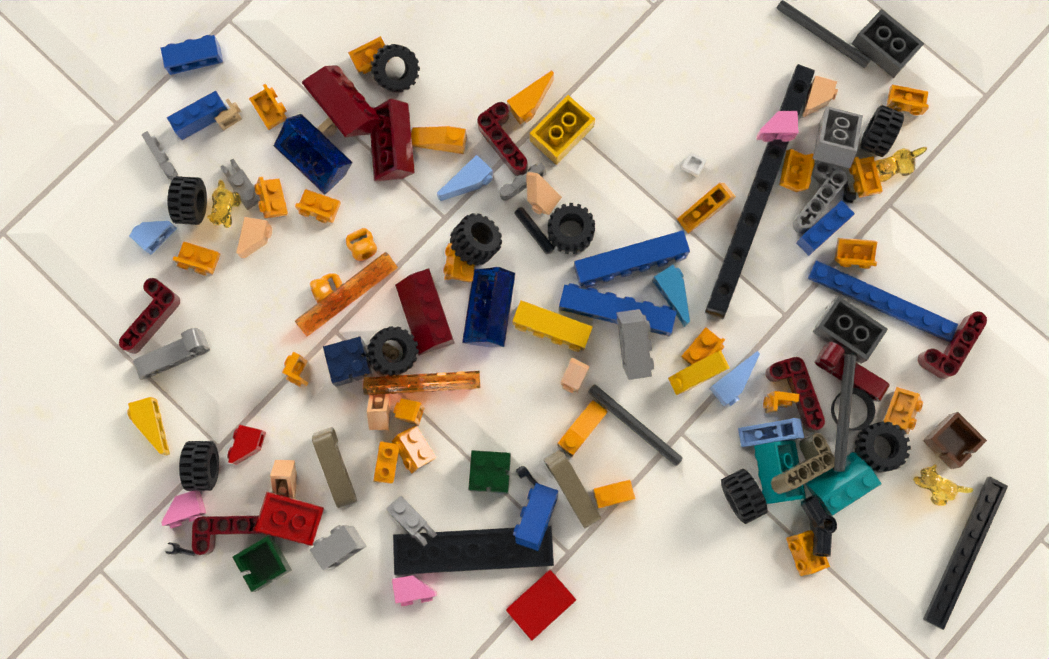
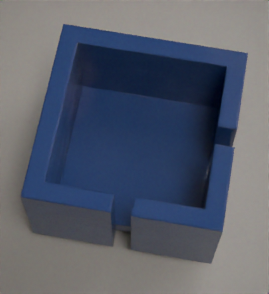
[323,336,373,387]

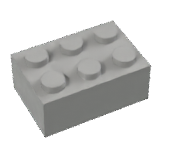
[813,106,863,168]
[616,309,654,380]
[310,525,366,571]

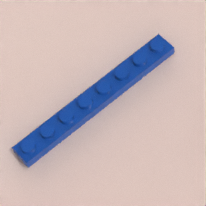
[807,260,958,342]

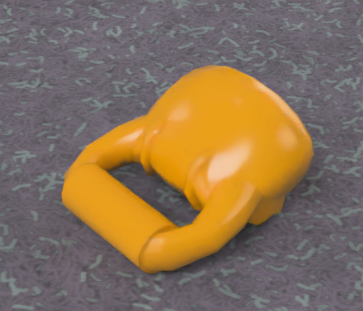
[346,228,377,261]
[310,273,345,304]

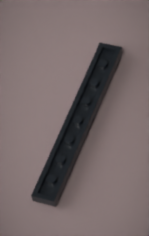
[923,477,1008,630]

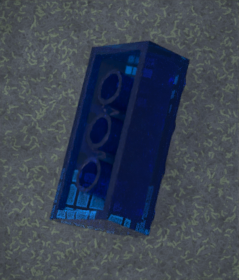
[273,114,353,195]
[462,267,516,348]

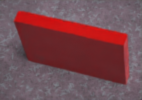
[254,492,324,546]
[506,569,577,641]

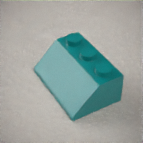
[754,440,806,504]
[805,452,882,516]

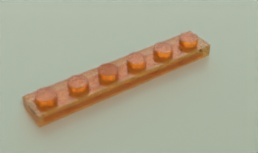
[295,252,398,337]
[363,371,480,395]

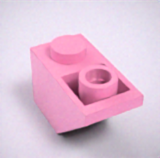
[756,111,799,142]
[161,491,206,529]
[392,575,437,606]

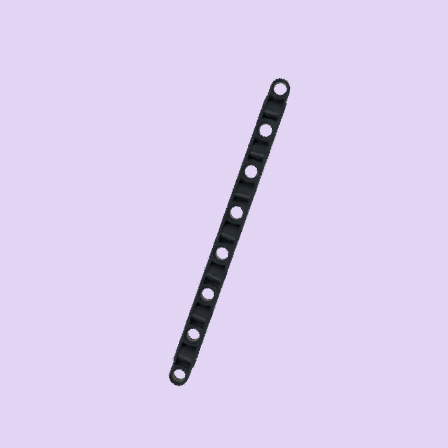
[705,64,815,320]

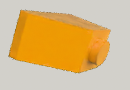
[393,398,425,426]
[592,480,635,509]

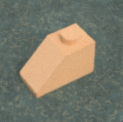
[802,75,838,116]
[526,172,562,215]
[236,217,272,258]
[560,358,590,393]
[367,387,390,430]
[270,460,297,499]

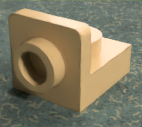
[215,99,242,131]
[317,117,337,139]

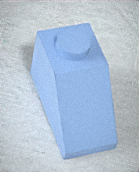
[129,221,177,255]

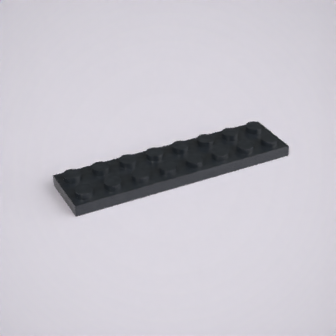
[393,525,554,575]

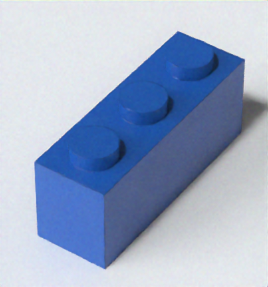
[160,35,223,75]
[166,91,228,140]
[796,200,855,256]
[513,483,558,551]

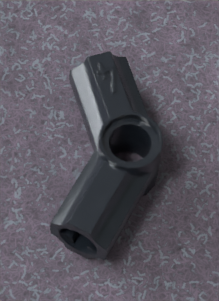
[800,495,837,557]

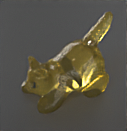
[875,147,927,182]
[207,180,241,228]
[913,464,973,506]

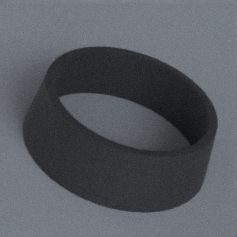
[831,388,876,431]

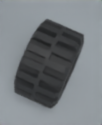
[371,44,420,93]
[860,105,904,157]
[167,176,207,225]
[547,203,595,254]
[450,213,502,266]
[367,326,419,376]
[854,421,911,473]
[179,441,219,491]
[721,468,768,524]

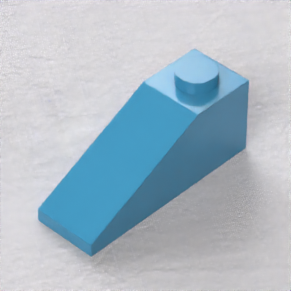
[652,265,690,327]

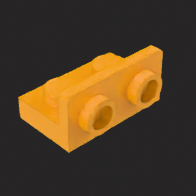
[254,177,288,218]
[295,189,341,223]
[172,241,221,275]
[681,327,725,365]
[883,387,923,434]
[763,391,799,414]
[373,441,399,484]
[786,529,830,576]

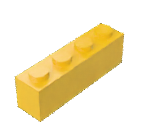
[512,300,593,352]

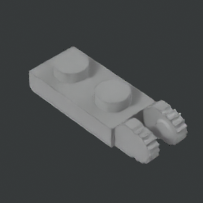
[141,131,178,180]
[220,159,260,210]
[499,162,546,201]
[386,496,437,546]

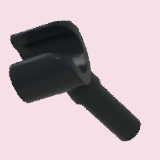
[843,180,856,203]
[516,466,538,486]
[165,542,195,556]

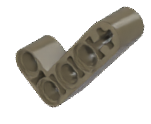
[312,427,357,508]
[771,433,835,494]
[543,450,602,529]

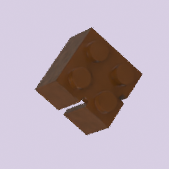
[923,412,987,469]

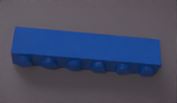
[573,230,690,288]
[559,283,677,337]

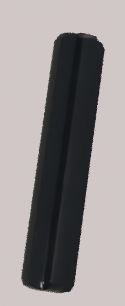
[514,207,555,254]

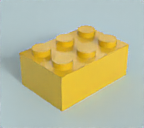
[530,95,595,165]

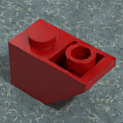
[227,424,266,465]

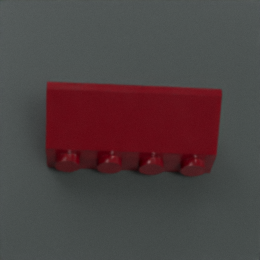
[302,65,380,138]
[370,99,415,181]
[395,268,455,356]

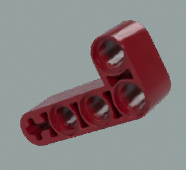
[477,102,528,176]
[119,278,180,354]
[918,311,987,379]
[814,342,890,402]
[765,357,825,432]
[192,516,263,555]

